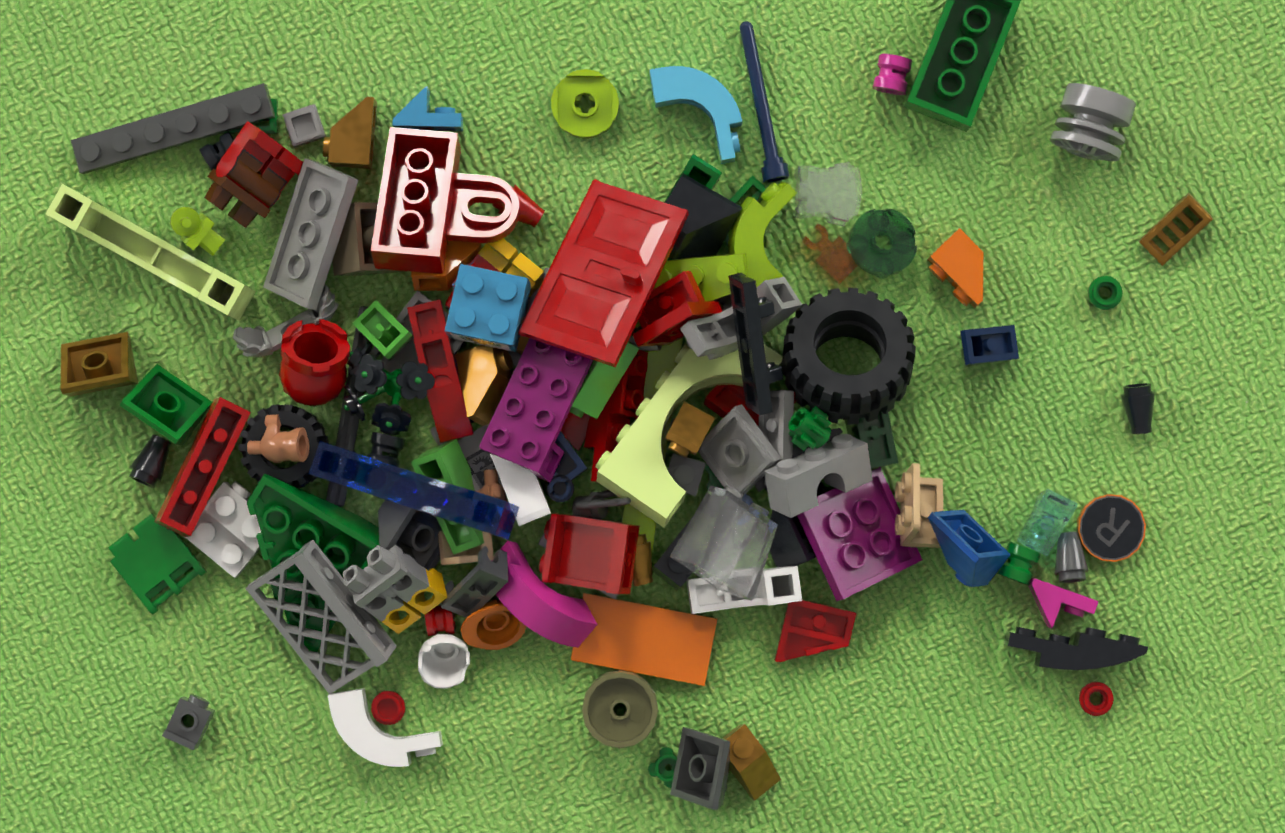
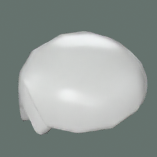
[418,634,470,689]

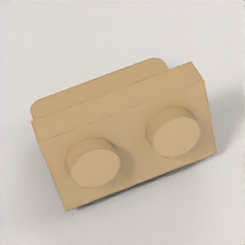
[895,463,943,548]

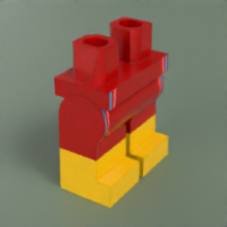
[445,238,545,310]

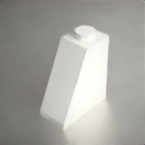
[490,454,551,526]

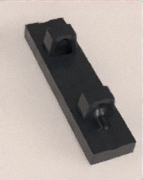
[728,273,783,415]

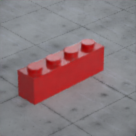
[154,397,251,537]

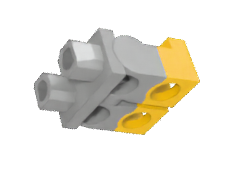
[343,545,447,634]

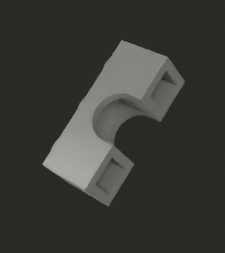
[764,434,873,518]

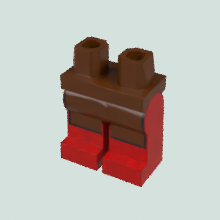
[204,121,303,228]

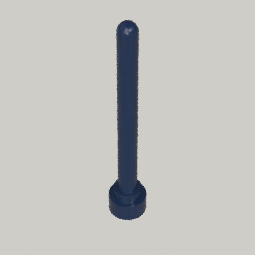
[740,21,790,183]

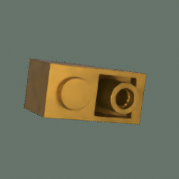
[665,402,715,458]

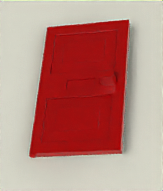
[518,179,689,368]

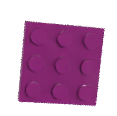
[797,467,923,601]

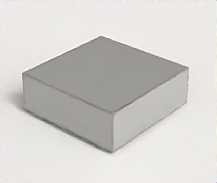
[283,104,326,148]

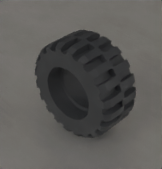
[782,287,916,425]

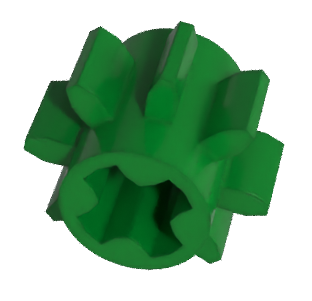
[788,406,831,451]

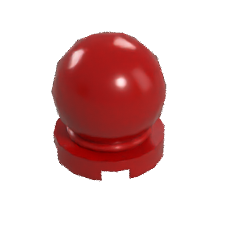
[279,319,350,407]

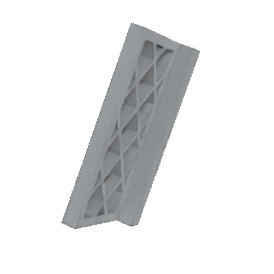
[245,540,397,694]

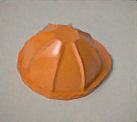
[460,599,526,650]

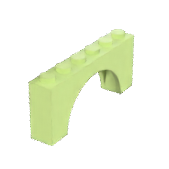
[46,184,256,321]
[595,344,782,528]

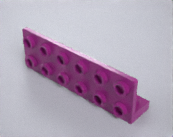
[479,338,593,483]

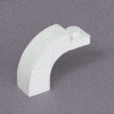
[686,566,802,614]
[328,688,443,767]

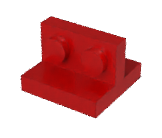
[632,271,722,347]

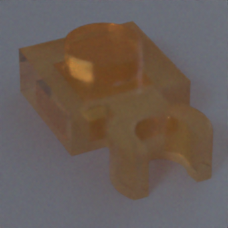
[802,224,864,285]

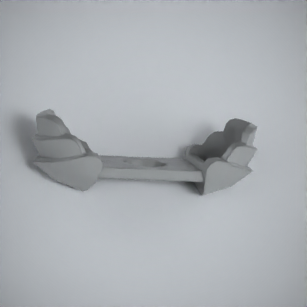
[233,285,339,357]

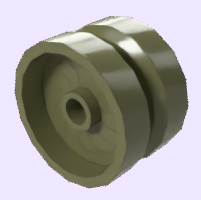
[582,670,658,748]

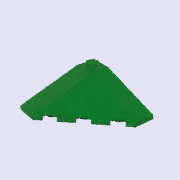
[247,473,380,652]

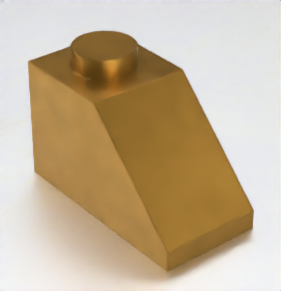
[323,97,377,169]
[455,345,513,426]
[722,724,781,801]

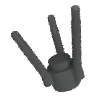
[572,490,631,520]

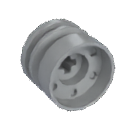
[1050,83,1136,161]

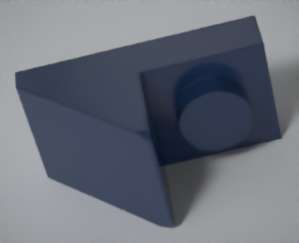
[960,325,1019,366]

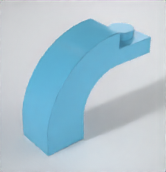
[649,66,743,164]

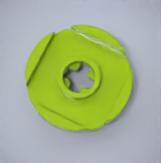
[551,69,619,139]

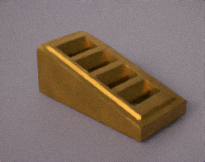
[1139,193,1213,266]

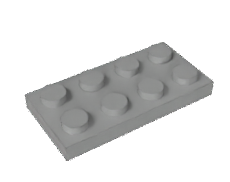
[263,158,358,310]

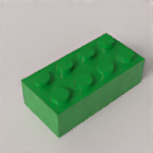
[904,0,1021,132]

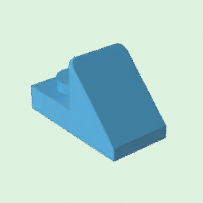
[392,86,463,131]

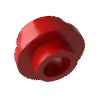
[1079,681,1114,716]

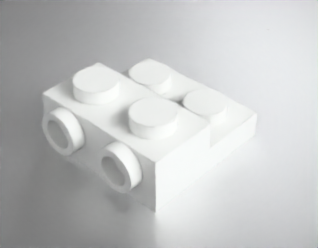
[185,481,261,578]

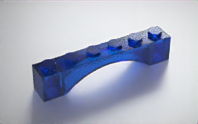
[309,441,519,540]

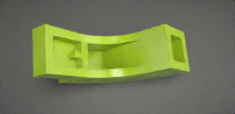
[728,182,797,288]

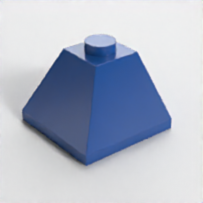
[928,509,1011,587]

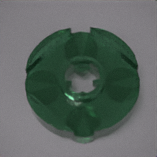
[847,208,917,279]

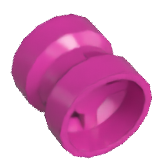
[873,54,912,95]

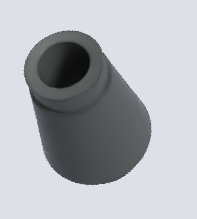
[1055,532,1089,583]

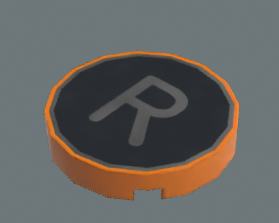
[1077,494,1146,562]

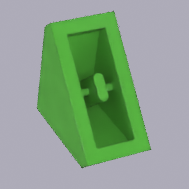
[352,300,414,361]

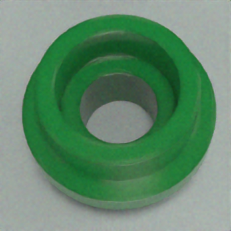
[1088,276,1123,310]

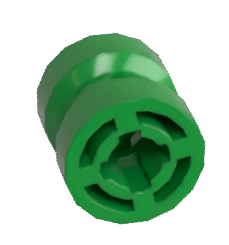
[997,542,1041,586]

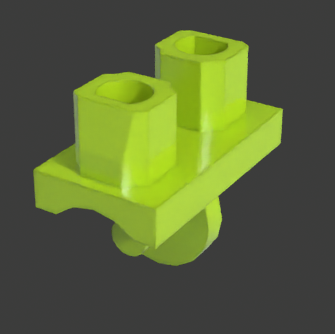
[170,206,225,256]

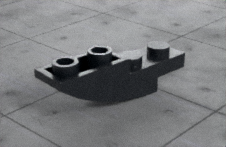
[1004,626,1148,670]

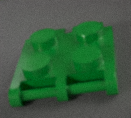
[108,513,207,615]

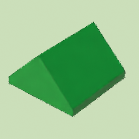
[119,364,213,446]

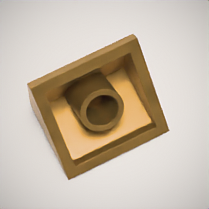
[60,332,138,396]

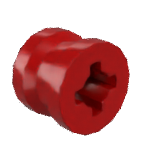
[425,604,456,636]

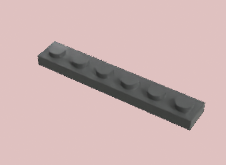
[71,83,276,174]

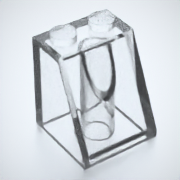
[670,485,778,601]

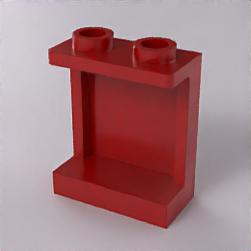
[539,514,640,595]

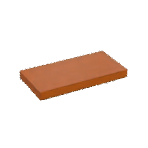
[571,593,717,686]

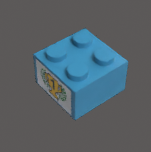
[445,264,531,352]

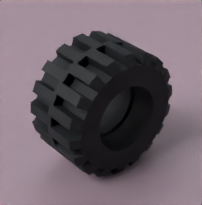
[239,404,329,489]

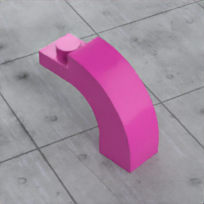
[491,541,598,648]

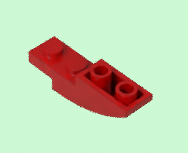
[407,300,474,443]
[584,350,648,483]

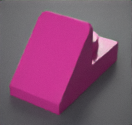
[1028,578,1099,628]

